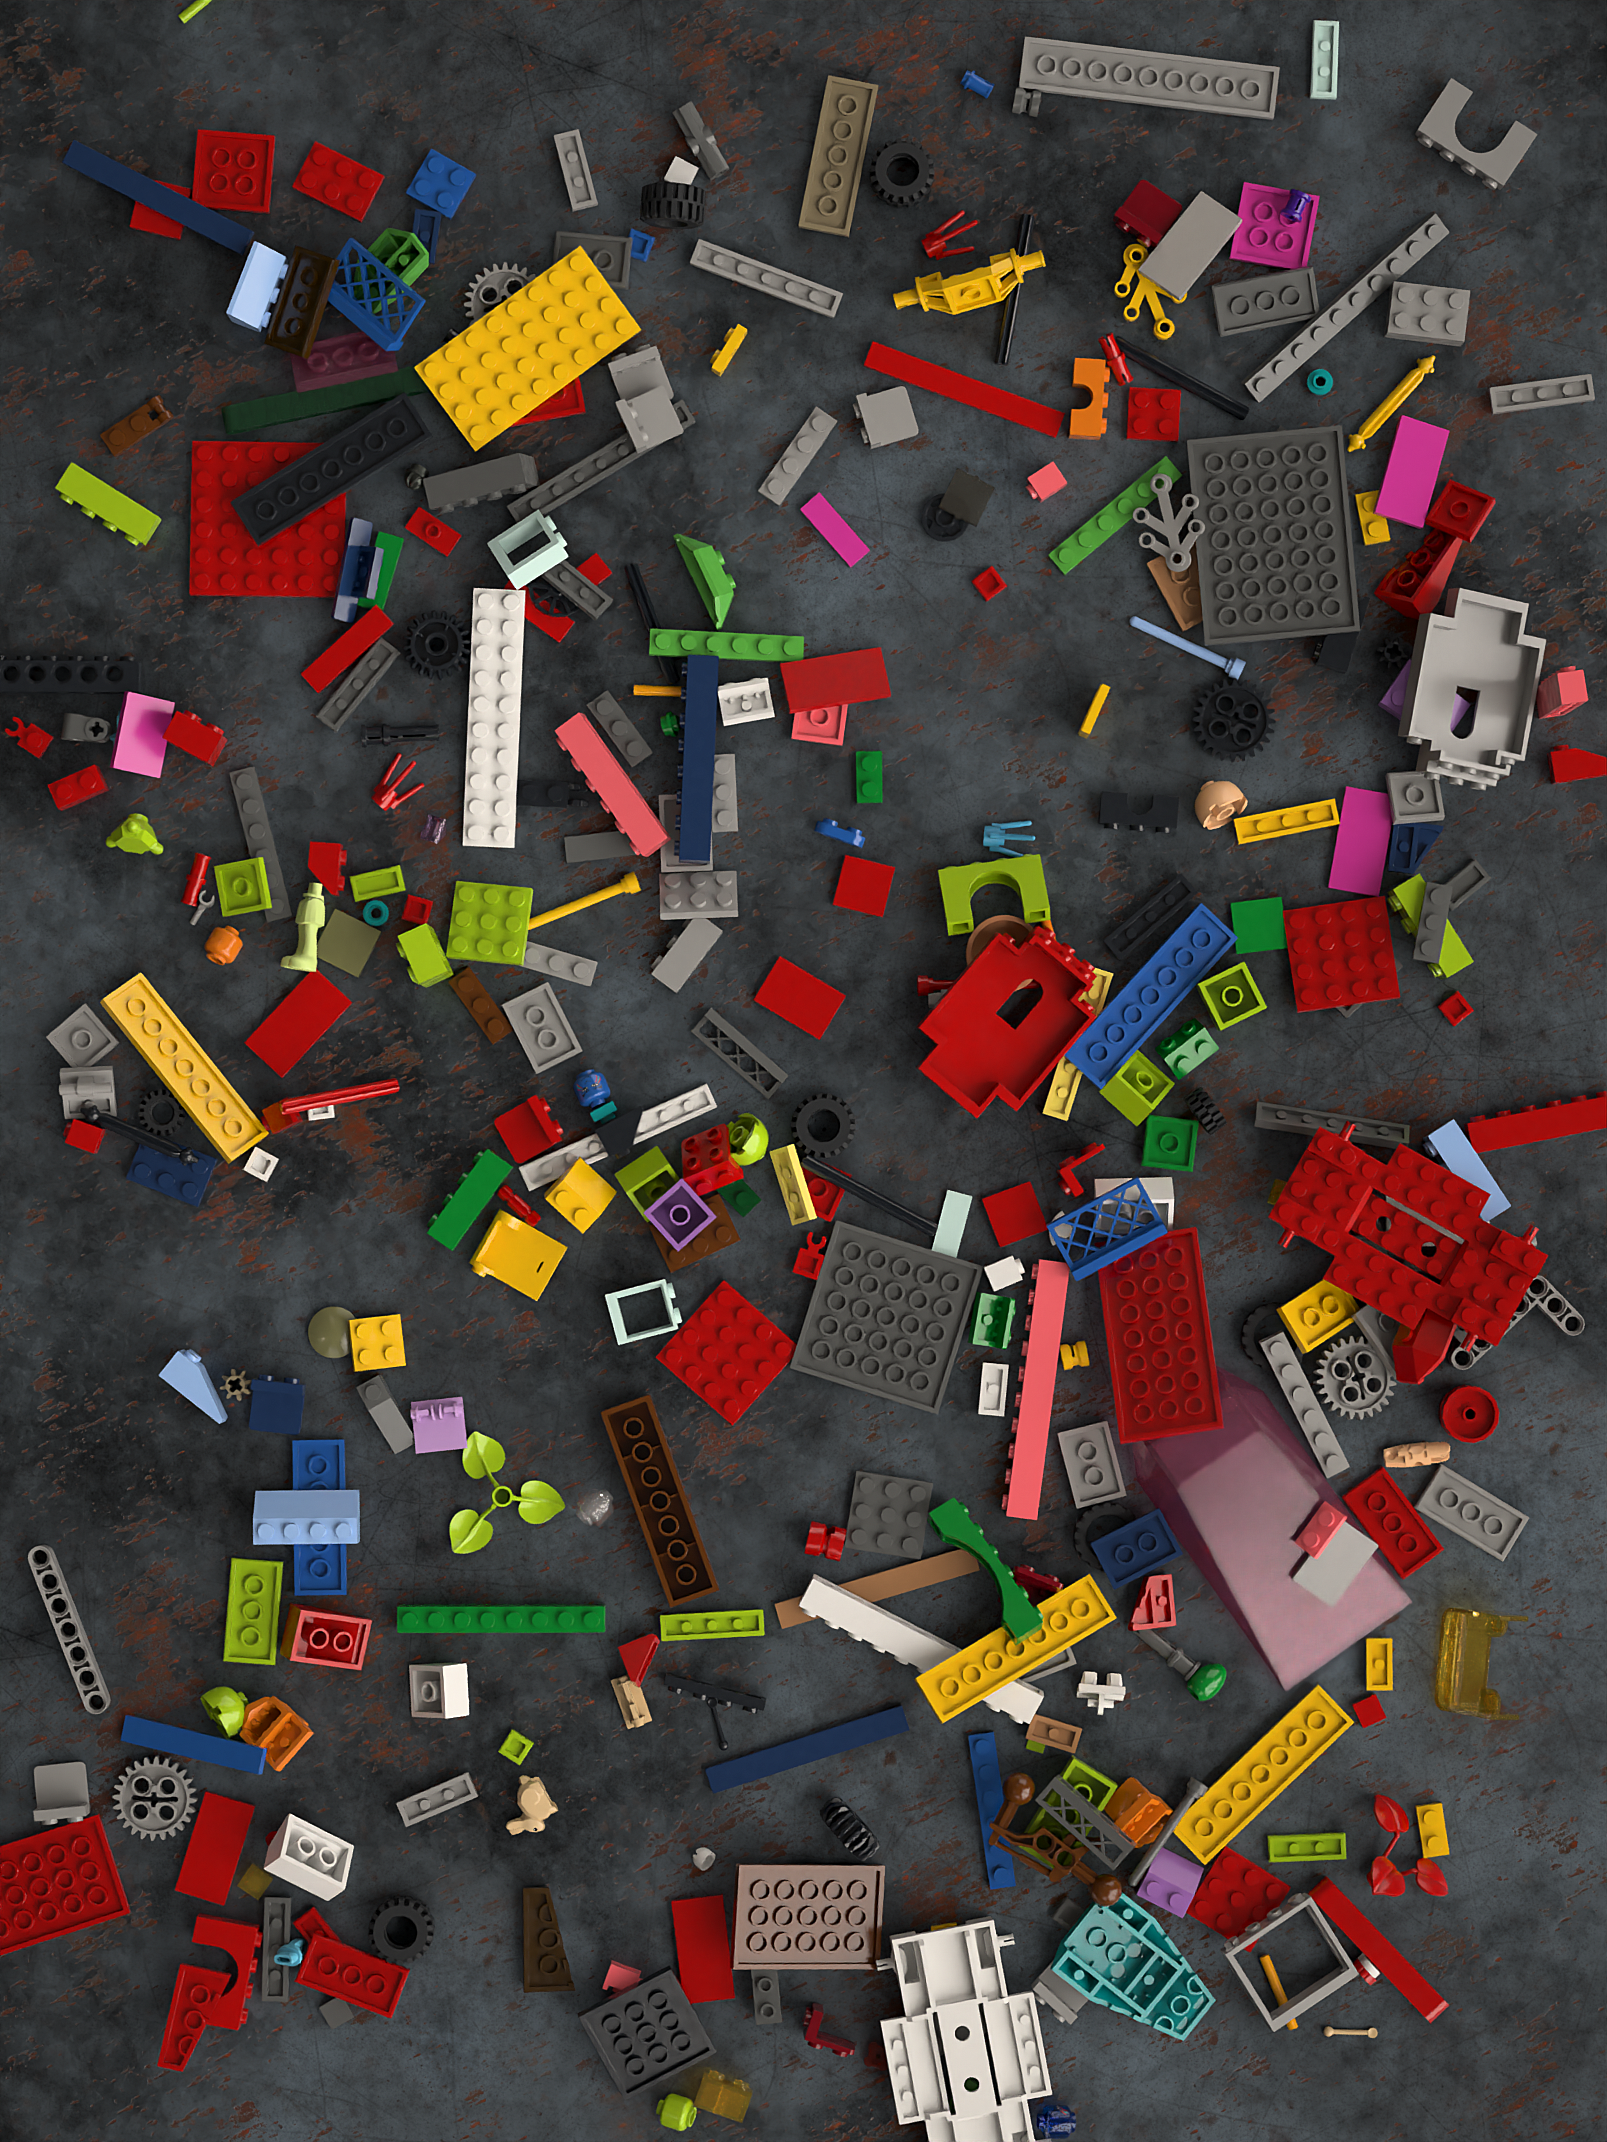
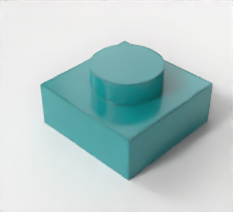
[590,1101,618,1124]

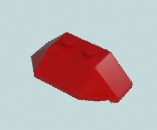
[1392,1308,1457,1385]

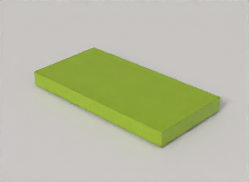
[223,1557,284,1665]

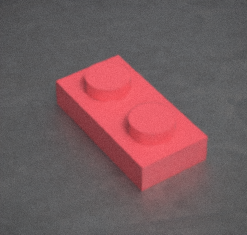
[1295,1501,1348,1559]

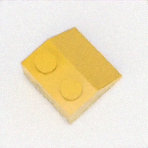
[544,1157,617,1234]

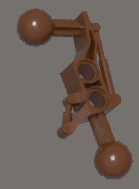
[988,1772,1122,1907]

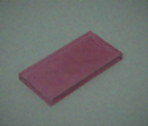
[290,331,398,393]

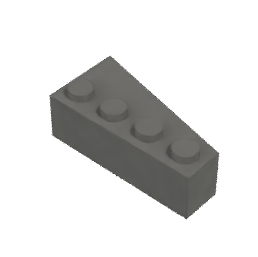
[423,453,540,514]

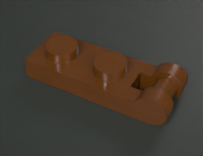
[100,395,174,457]

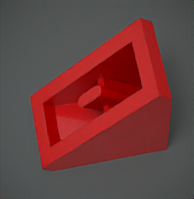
[618,1633,660,1688]

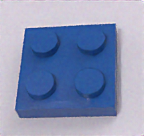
[406,149,476,220]

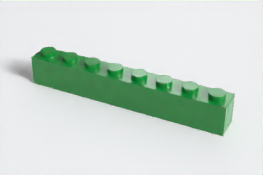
[397,1604,606,1633]

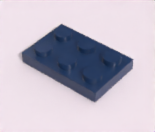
[126,1136,218,1207]
[1090,1507,1183,1590]

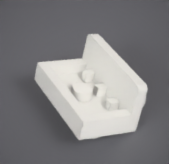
[717,678,775,726]

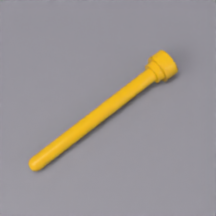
[528,871,641,930]

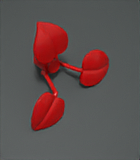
[1366,1795,1449,1897]

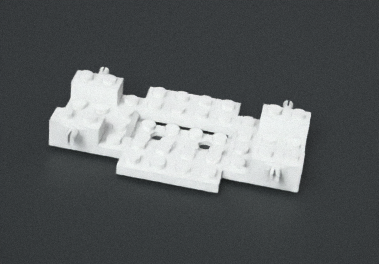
[876,1916,1052,2142]

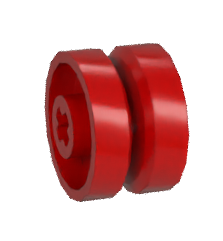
[1438,1385,1499,1443]

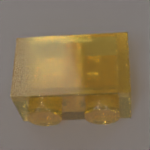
[693,2071,753,2123]

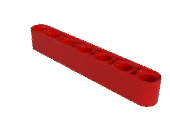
[1307,1876,1449,2023]

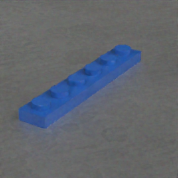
[968,1731,1016,1890]

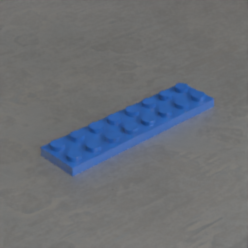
[1064,903,1238,1089]

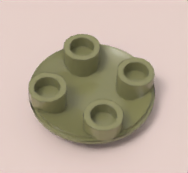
[308,1307,356,1358]

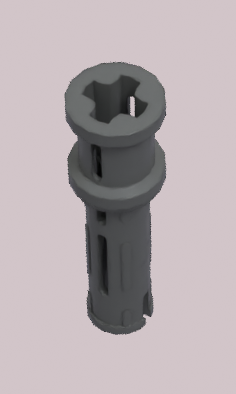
[1132,1628,1201,1681]

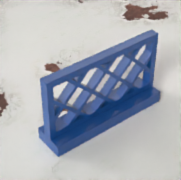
[328,238,426,351]
[1046,1176,1168,1281]

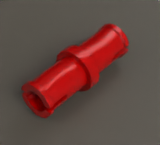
[1097,332,1134,386]
[180,852,211,906]

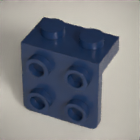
[249,1374,306,1435]

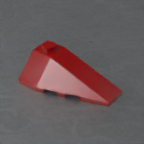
[1374,528,1462,620]

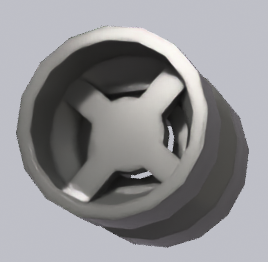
[1012,87,1041,117]

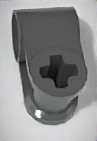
[61,713,113,743]

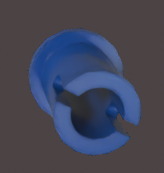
[960,70,995,99]

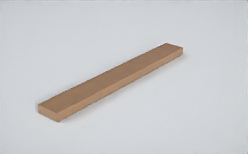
[775,1549,980,1629]

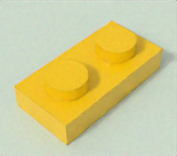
[710,324,747,377]
[1354,490,1390,546]
[1365,1638,1393,1690]
[1415,1802,1449,1858]

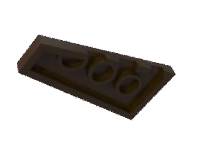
[522,1887,576,1993]

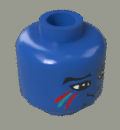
[573,1069,610,1110]

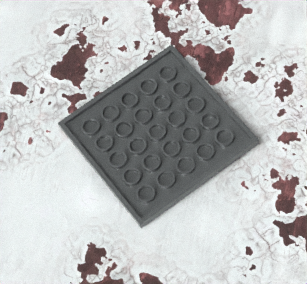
[790,1220,984,1414]

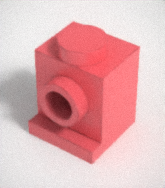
[602,1960,642,1993]

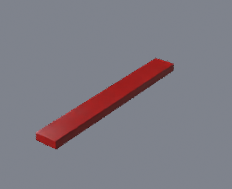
[864,341,1065,439]

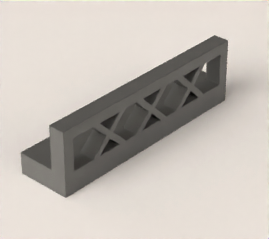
[691,1008,789,1099]
[1035,1774,1137,1870]

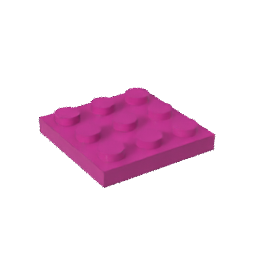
[1229,182,1320,270]

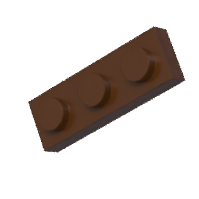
[448,967,514,1045]

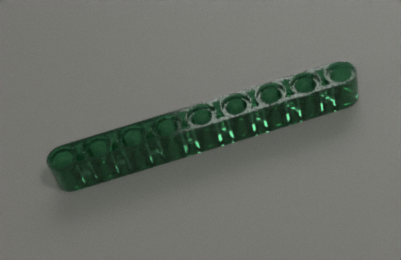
[221,365,431,435]

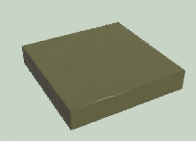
[317,909,382,978]

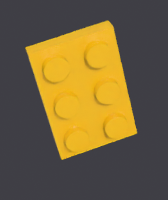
[1276,1279,1360,1354]

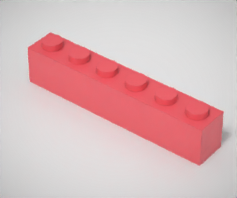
[1536,666,1588,719]
[554,712,672,857]

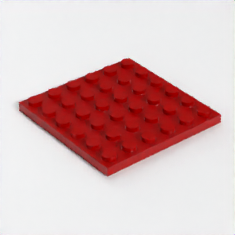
[189,441,346,598]

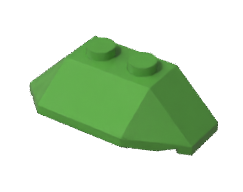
[354,228,429,314]
[673,533,736,631]

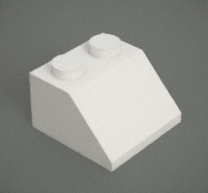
[409,1663,469,1719]

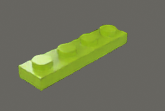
[660,1609,765,1641]

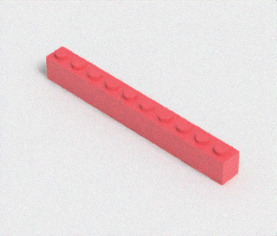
[1001,1259,1070,1520]

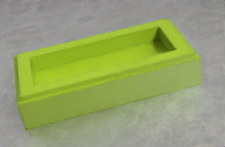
[350,865,406,902]

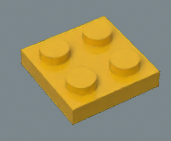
[348,1314,406,1372]

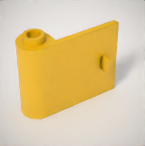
[469,1209,568,1301]

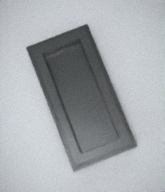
[1443,859,1491,911]

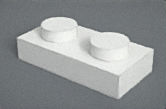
[978,1362,1009,1416]

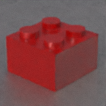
[162,710,228,766]

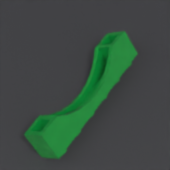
[927,1497,1044,1645]

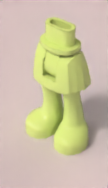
[280,883,325,972]

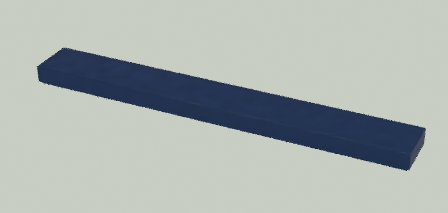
[62,140,254,256]
[705,1705,909,1794]

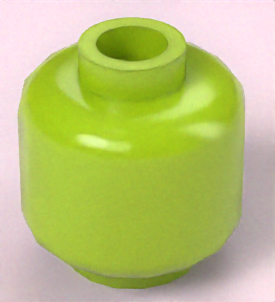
[656,2093,697,2131]

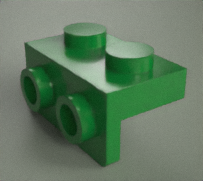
[1155,1018,1219,1080]
[968,1292,1016,1350]

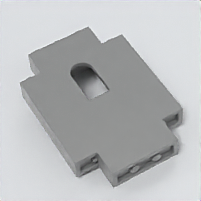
[1398,588,1546,791]

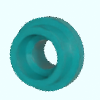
[1307,369,1333,395]
[363,900,389,926]

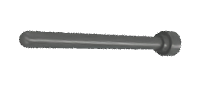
[1128,1777,1208,1887]

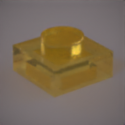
[237,1863,274,1900]

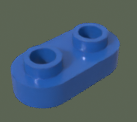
[814,818,866,848]

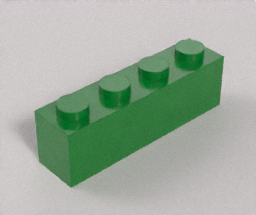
[426,1149,513,1251]

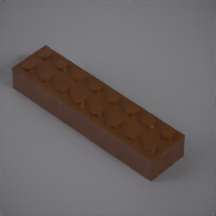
[601,1394,719,1608]

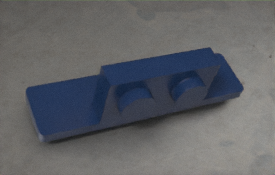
[331,517,384,623]

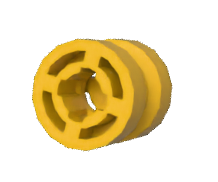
[1059,1340,1089,1370]

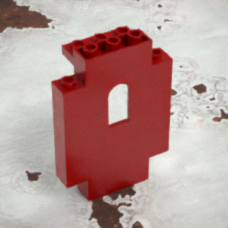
[916,925,1097,1118]

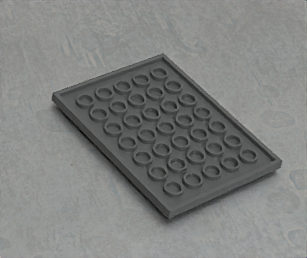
[1187,425,1360,646]

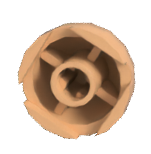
[1195,781,1248,830]

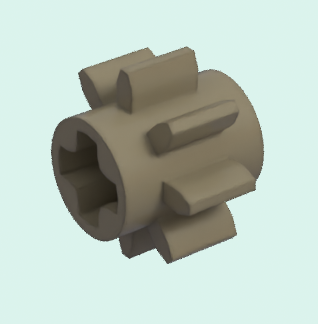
[220,1369,252,1401]

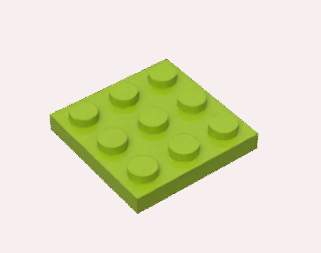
[446,881,533,966]

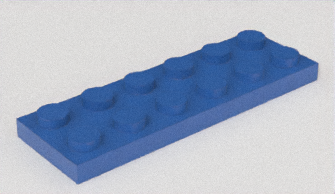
[292,1439,347,1596]

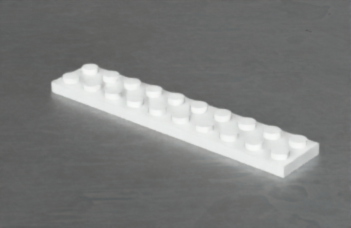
[463,588,526,848]

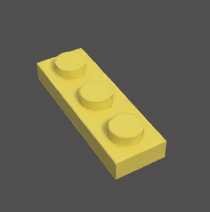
[770,1144,817,1226]

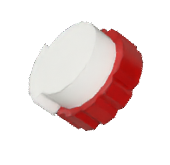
[1352,1953,1381,1985]

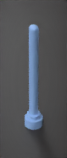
[1130,616,1246,681]

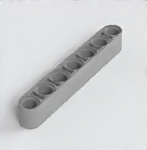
[28,1544,111,1714]

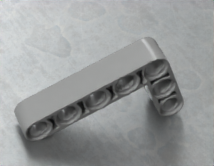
[1448,1275,1585,1370]

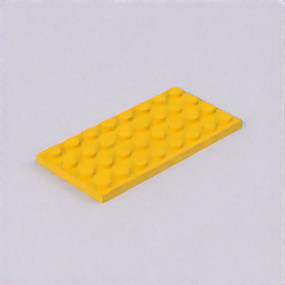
[414,246,641,452]

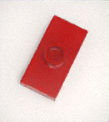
[405,507,462,557]

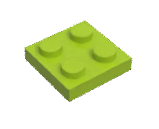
[214,857,272,917]

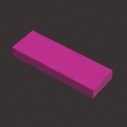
[800,492,870,568]

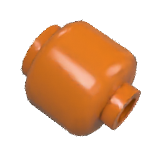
[204,926,243,966]

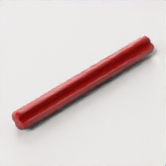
[279,1078,399,1115]

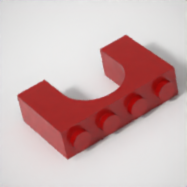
[192,1913,263,2030]

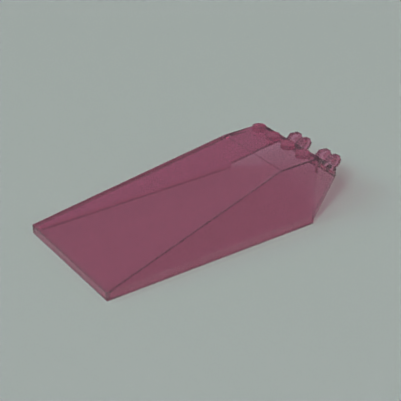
[1132,1366,1412,1691]

